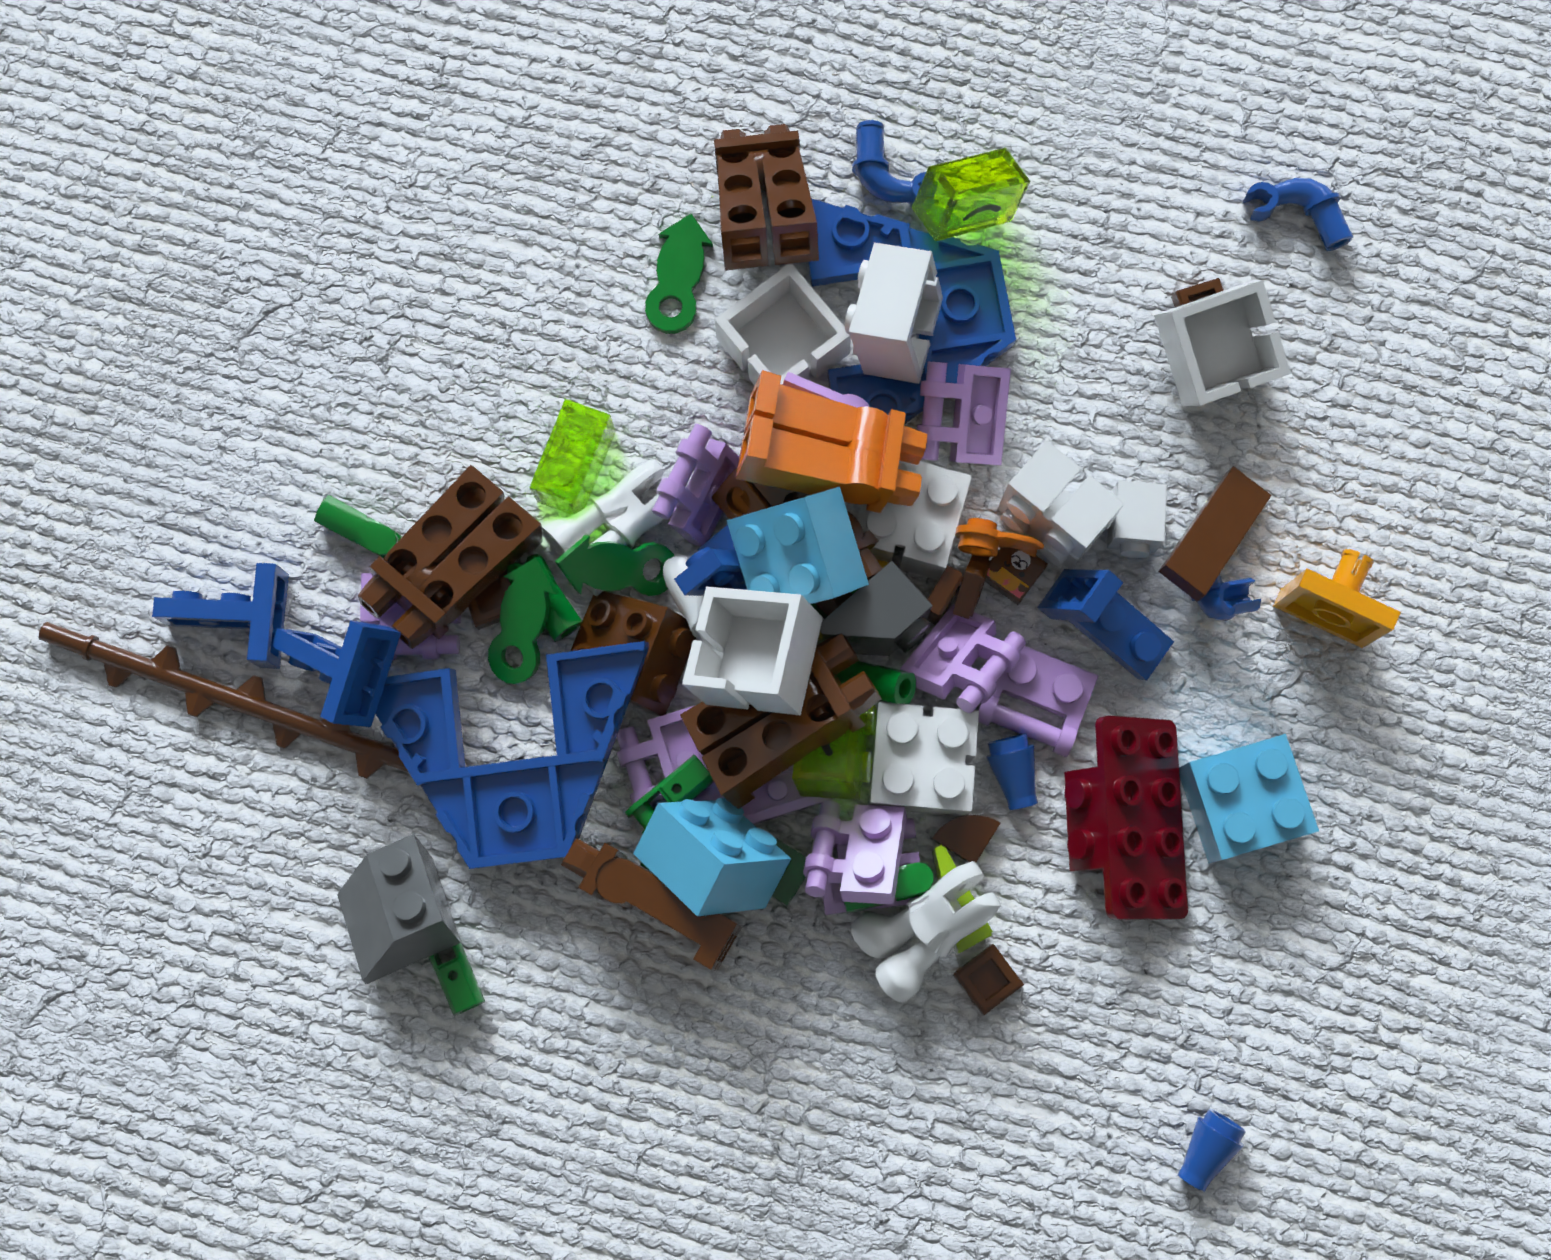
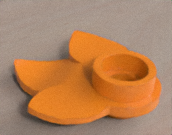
[955,518,1044,557]

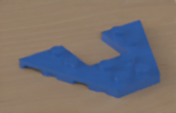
[808,198,1016,425]
[376,641,649,869]

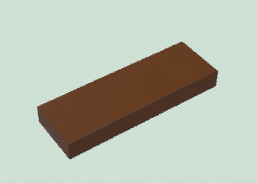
[1158,466,1272,602]

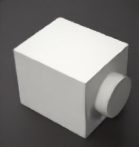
[1107,480,1167,558]

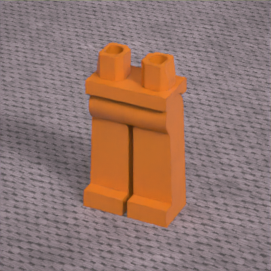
[735,370,928,513]

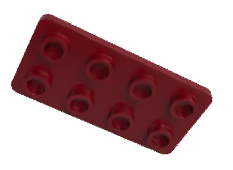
[1064,715,1188,920]

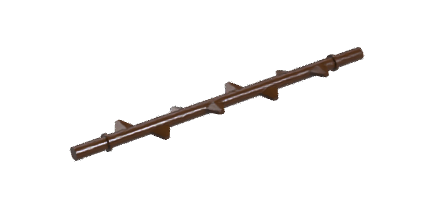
[38,622,409,779]

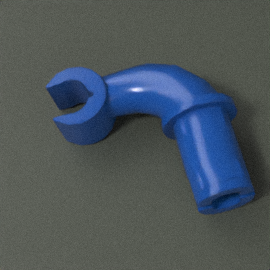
[852,120,940,213]
[1243,178,1353,251]
[1191,574,1261,621]

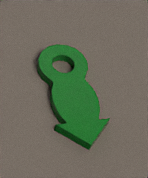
[645,213,713,334]
[554,534,675,596]
[488,557,559,684]

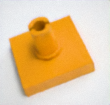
[1273,549,1401,648]

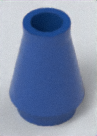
[986,734,1038,810]
[1178,1108,1246,1192]

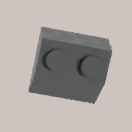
[817,561,933,656]
[337,834,461,984]

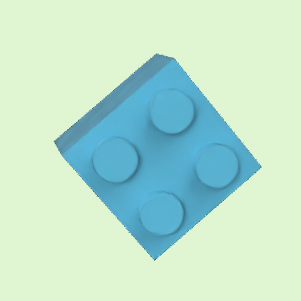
[726,486,869,604]
[1179,734,1319,864]
[633,798,791,916]

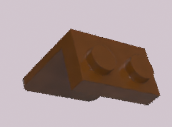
[570,591,696,716]

